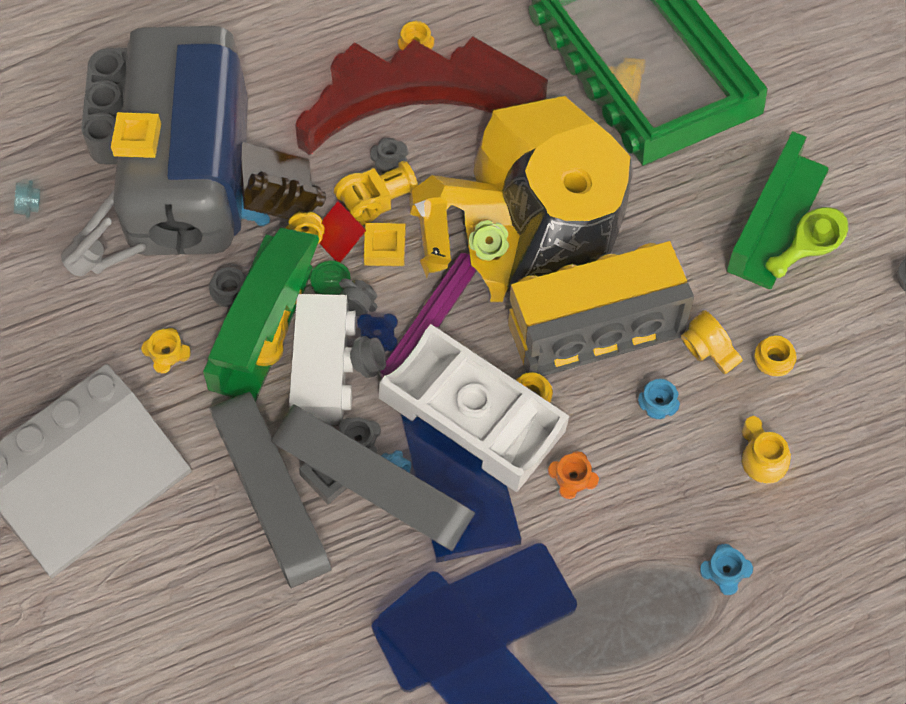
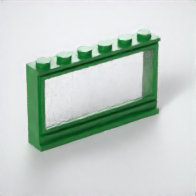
[529,0,768,166]

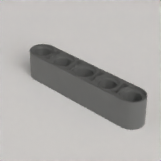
[210,391,332,589]
[271,404,475,551]

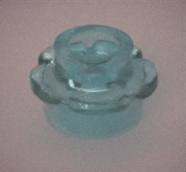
[14,180,40,218]

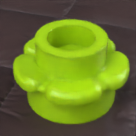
[469,220,509,261]

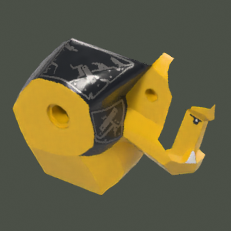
[410,96,633,302]

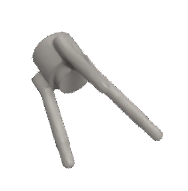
[61,190,146,276]

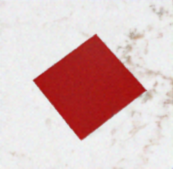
[319,201,366,263]

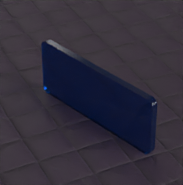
[372,543,577,693]
[377,571,558,704]

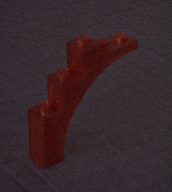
[295,36,548,155]

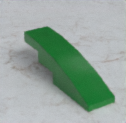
[208,227,320,374]

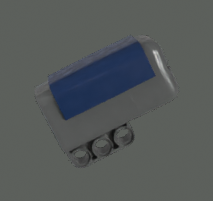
[81,26,248,256]

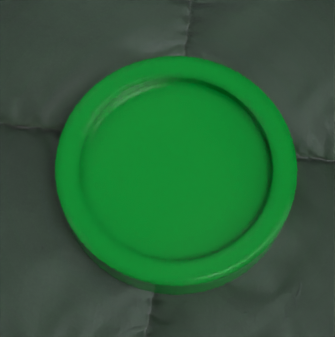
[310,261,351,295]

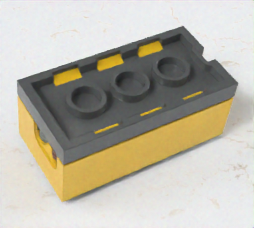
[508,241,694,376]

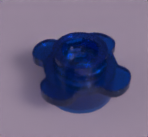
[357,314,398,352]

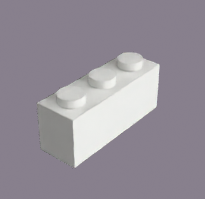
[289,294,356,425]

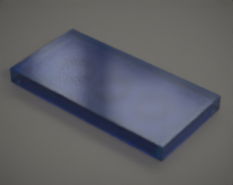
[399,412,521,563]

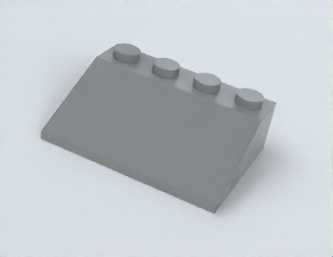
[0,364,192,579]

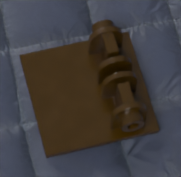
[241,142,326,220]

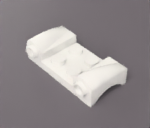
[379,324,569,492]

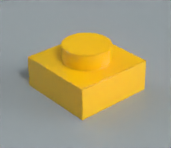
[111,112,161,158]
[364,223,406,266]

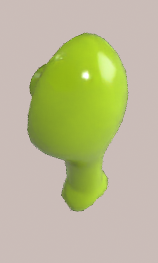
[765,207,848,278]

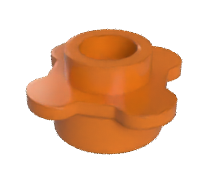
[548,452,599,499]

